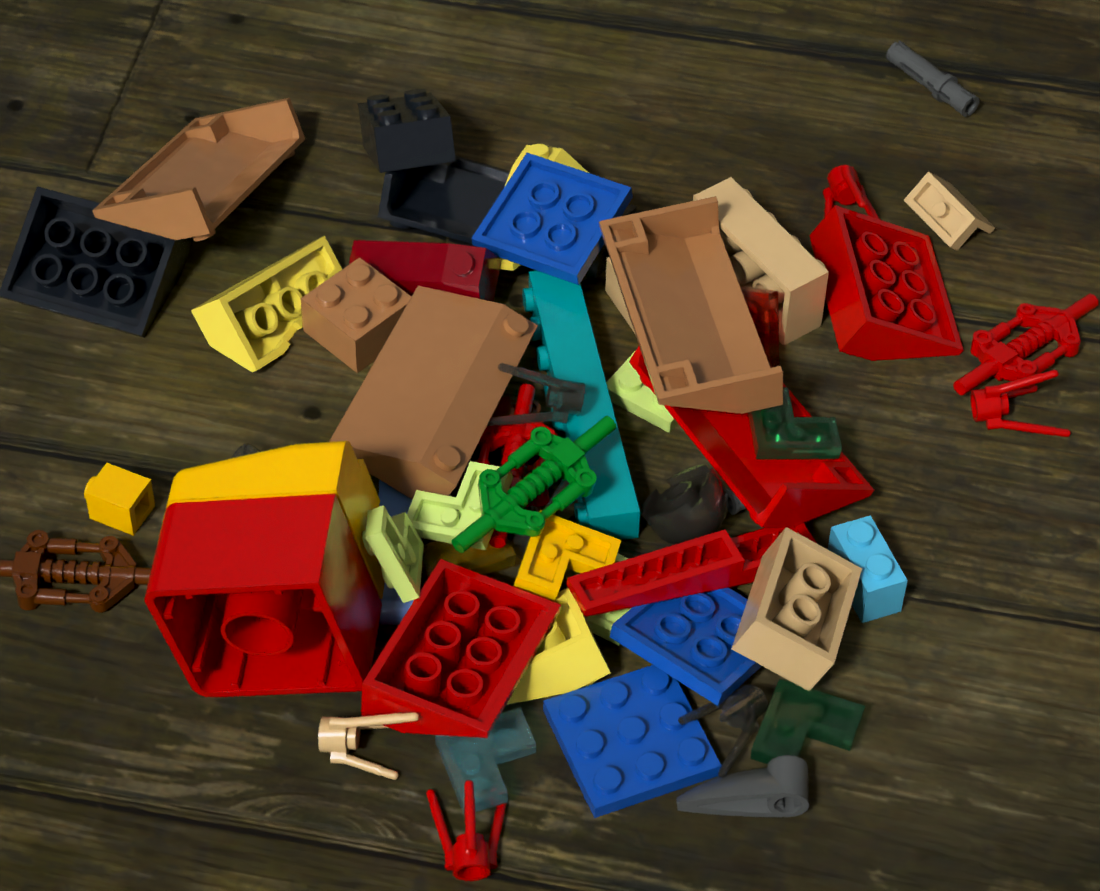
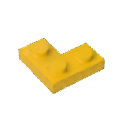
[513,510,621,602]

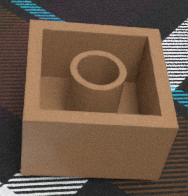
[300,257,411,373]

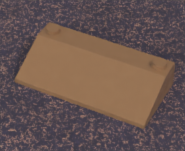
[92,98,305,241]
[599,196,783,414]
[329,286,538,499]

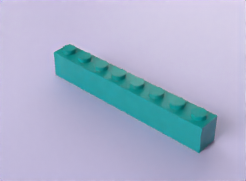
[522,270,640,540]

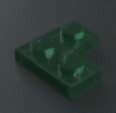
[748,387,842,459]
[750,679,865,765]

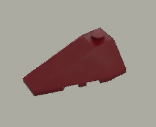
[349,240,502,302]

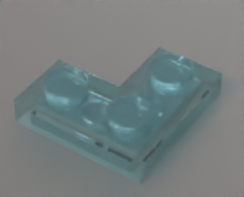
[435,708,536,815]

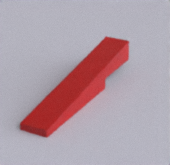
[567,523,817,617]

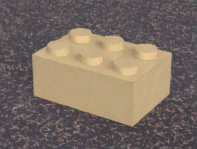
[731,527,862,691]

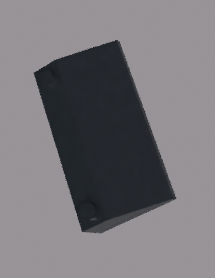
[378,156,637,281]

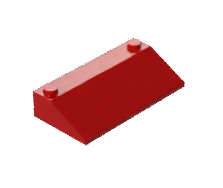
[629,346,874,528]

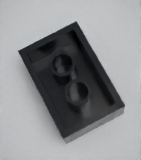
[358,89,456,173]

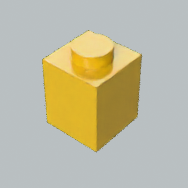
[84,463,155,536]

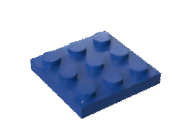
[471,153,633,285]
[609,587,761,706]
[543,665,722,818]

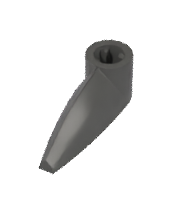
[677,755,809,817]

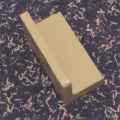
[904,171,995,251]

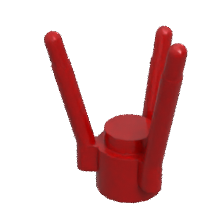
[823,165,880,219]
[970,370,1071,437]
[426,780,507,881]

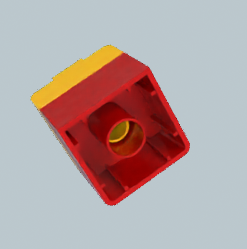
[144,441,385,697]

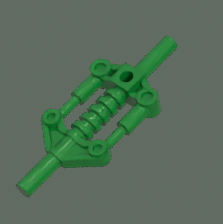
[452,416,616,554]

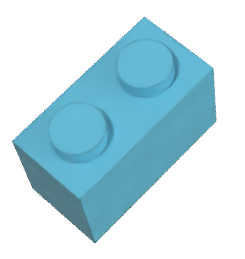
[828,515,908,623]

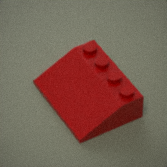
[809,205,964,361]
[361,559,561,738]

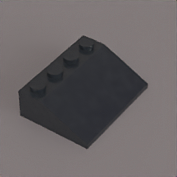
[0,186,193,338]

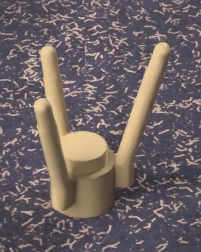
[318,712,419,780]

